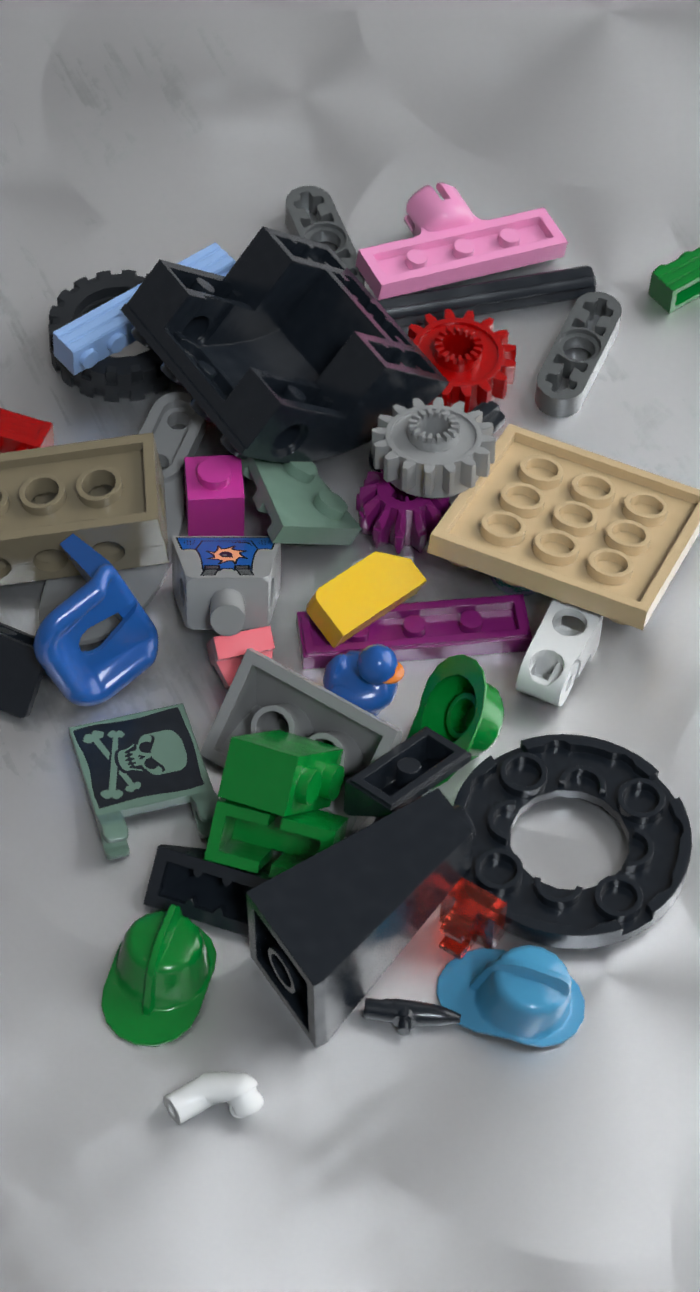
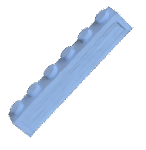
[53,242,236,375]

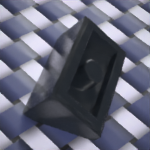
[344,726,472,817]

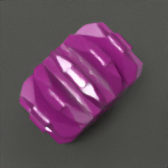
[356,469,452,555]

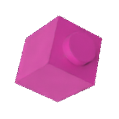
[184,455,245,536]

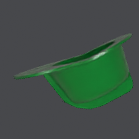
[406,654,504,789]
[101,904,217,1047]

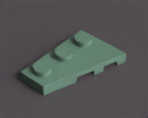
[241,457,362,545]

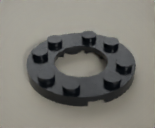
[453,734,692,949]

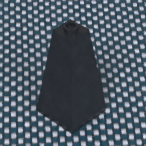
[246,788,476,1048]

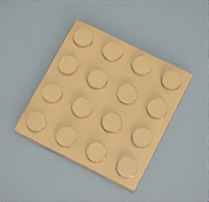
[427,424,700,630]

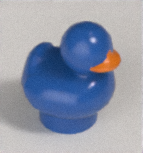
[323,644,405,716]

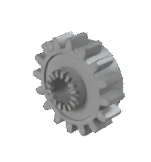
[372,397,496,498]

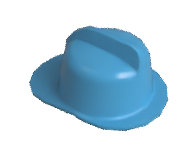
[437,945,585,1048]

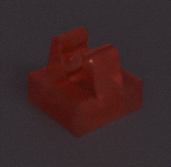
[439,878,507,960]

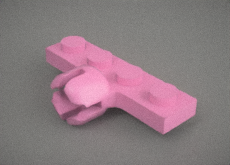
[356,182,568,301]

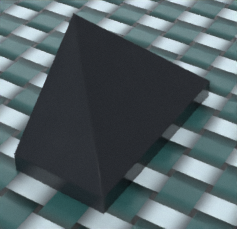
[143,844,272,937]

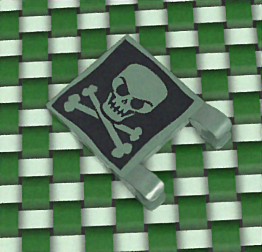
[69,703,219,860]

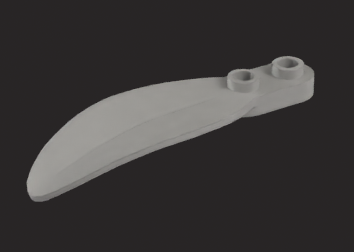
[39,392,206,646]

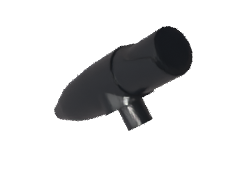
[364,998,461,1035]

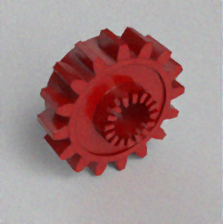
[408,309,517,413]

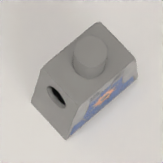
[172,536,281,636]

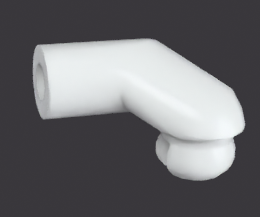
[163,1072,263,1125]

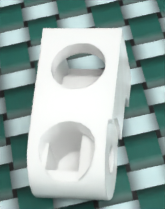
[516,598,603,707]

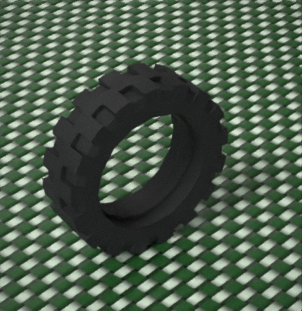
[48,270,171,402]

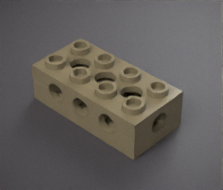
[0,432,169,586]

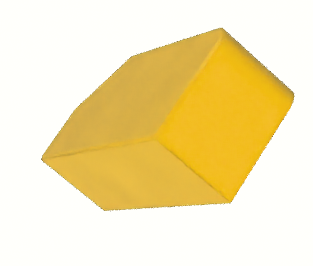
[306,551,427,648]

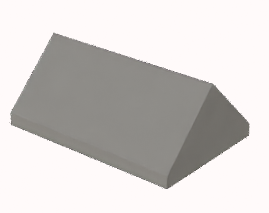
[200,648,402,837]

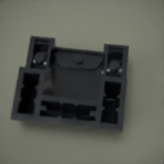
[121,226,449,463]

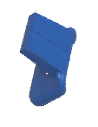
[33,534,159,706]

